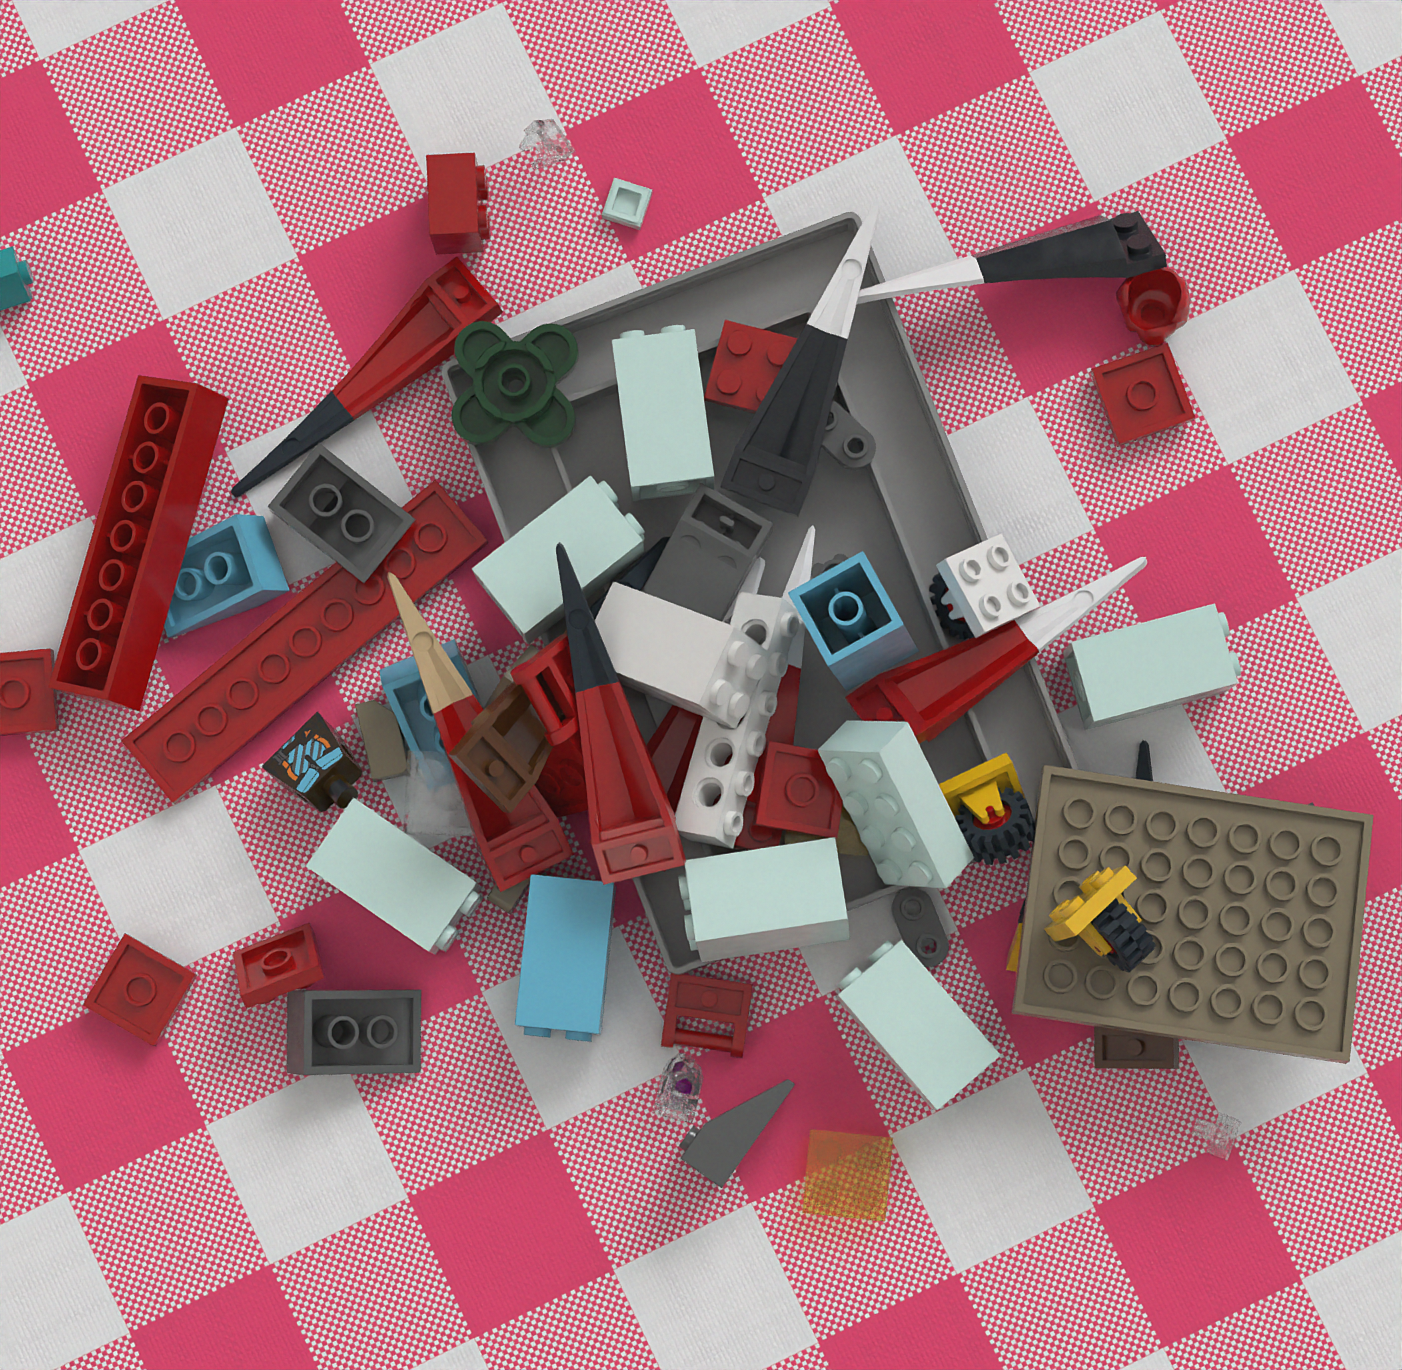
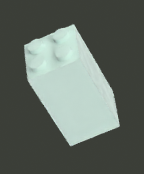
[612,325,714,501]
[472,476,646,645]
[1063,603,1241,730]
[306,797,483,955]
[678,837,850,962]
[835,940,1001,1110]

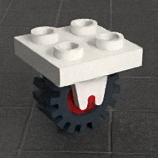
[929,534,1041,640]

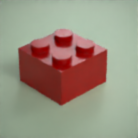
[426,153,491,255]

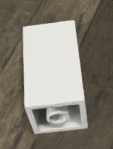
[595,581,771,729]

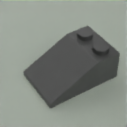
[268,443,415,583]
[287,990,421,1075]
[679,1079,795,1188]

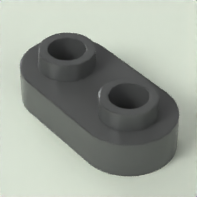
[822,401,876,471]
[891,888,949,968]

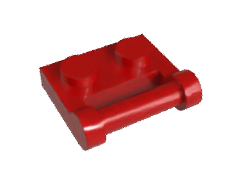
[510,634,580,746]
[661,973,753,1058]

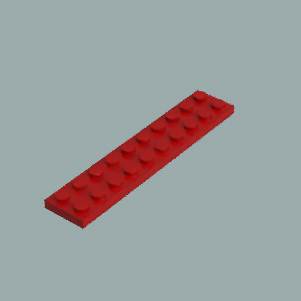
[121,479,488,804]

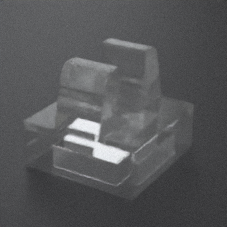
[519,119,575,169]
[1192,1113,1241,1161]

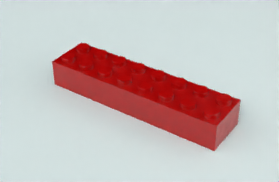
[48,375,229,711]

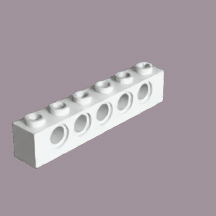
[675,592,799,849]

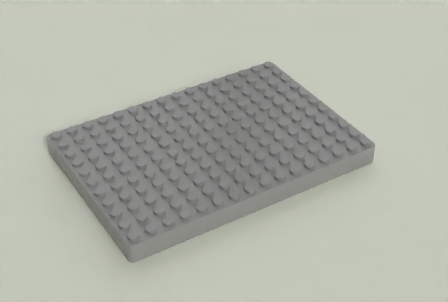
[441,212,1079,975]

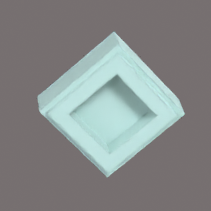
[602,178,652,230]

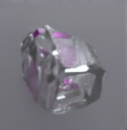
[652,1053,704,1124]

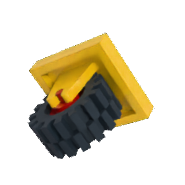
[938,752,1035,865]
[1044,865,1156,973]

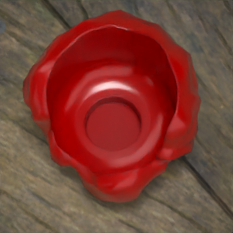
[1116,267,1191,346]

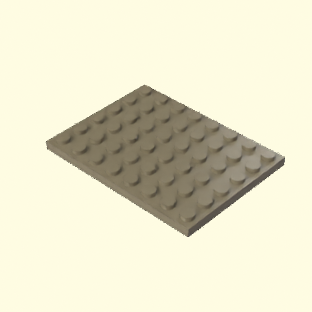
[1012,765,1373,1064]

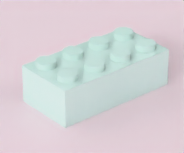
[818,720,974,889]

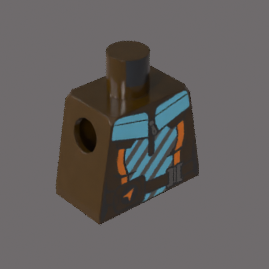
[261,712,362,812]

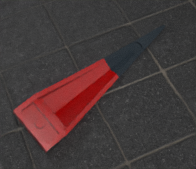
[231,256,503,498]
[556,542,687,885]

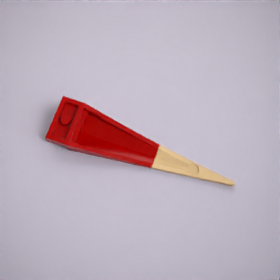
[387,572,574,892]

